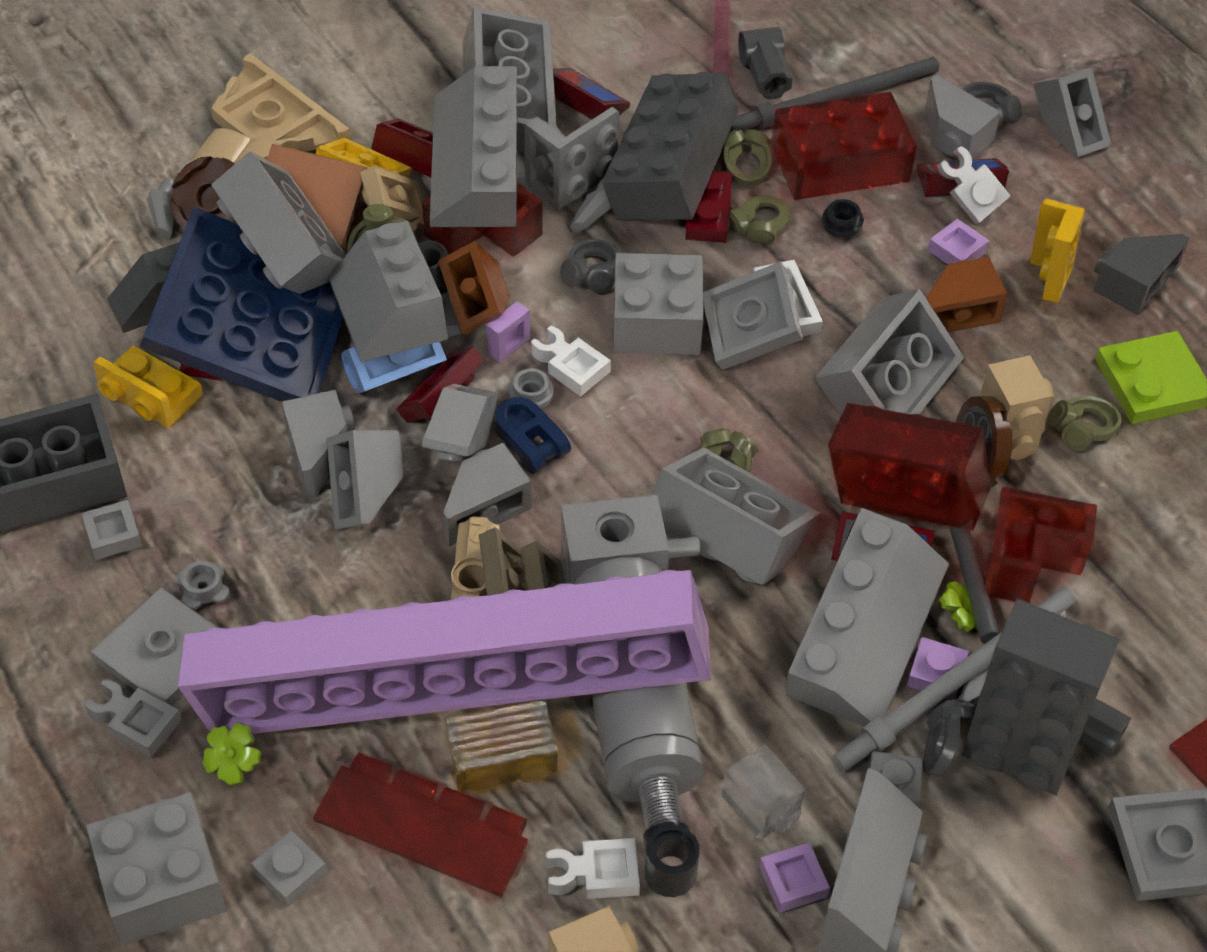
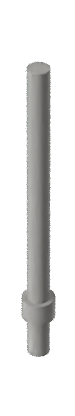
[833,586,1076,772]

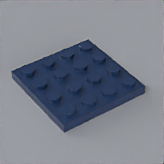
[139,207,343,402]

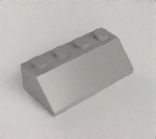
[463,7,557,152]
[430,66,517,227]
[786,508,949,727]

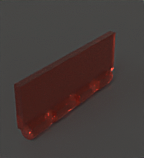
[313,752,528,898]

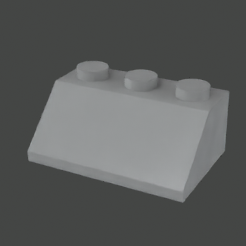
[211,151,346,294]
[329,221,448,362]
[815,289,964,441]
[652,447,820,586]
[817,768,928,952]

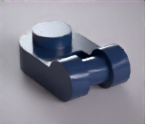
[495,397,571,474]

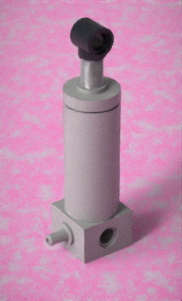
[561,494,705,897]

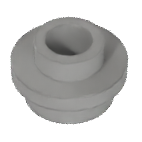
[509,368,554,409]

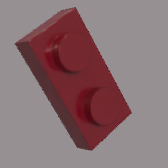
[685,171,733,243]
[396,346,484,423]

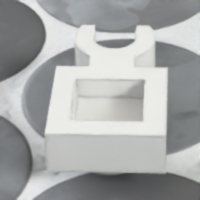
[937,146,1011,224]
[531,326,611,397]
[546,838,640,899]

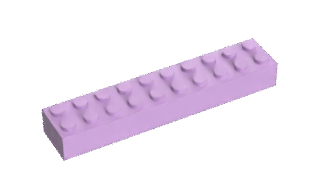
[178,570,711,734]

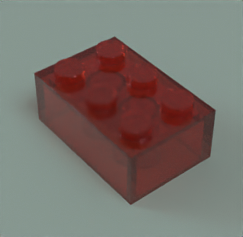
[771,91,917,200]
[828,403,991,531]

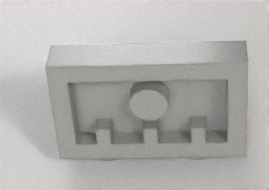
[524,107,619,210]

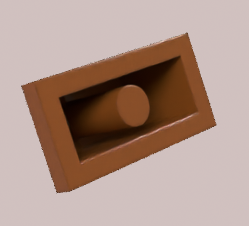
[438,241,510,335]
[926,257,1008,332]

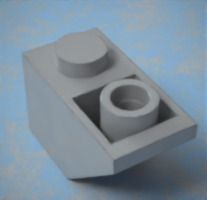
[422,384,498,461]

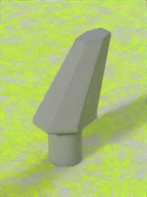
[147,179,174,240]
[569,179,611,232]

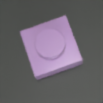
[928,219,989,265]
[486,301,530,363]
[907,637,969,700]
[759,842,830,913]

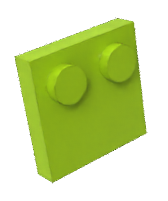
[1095,331,1207,424]

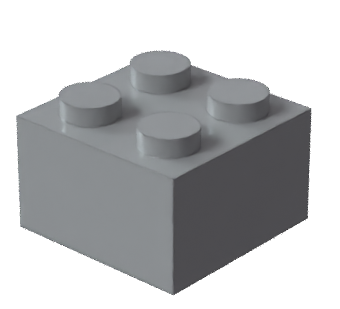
[613,253,703,355]
[86,792,227,946]

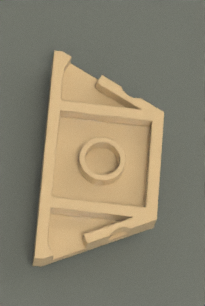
[211,53,350,152]

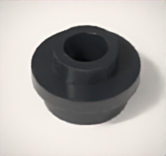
[822,199,864,238]

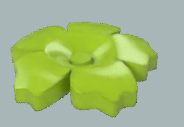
[938,581,978,632]
[202,722,262,786]

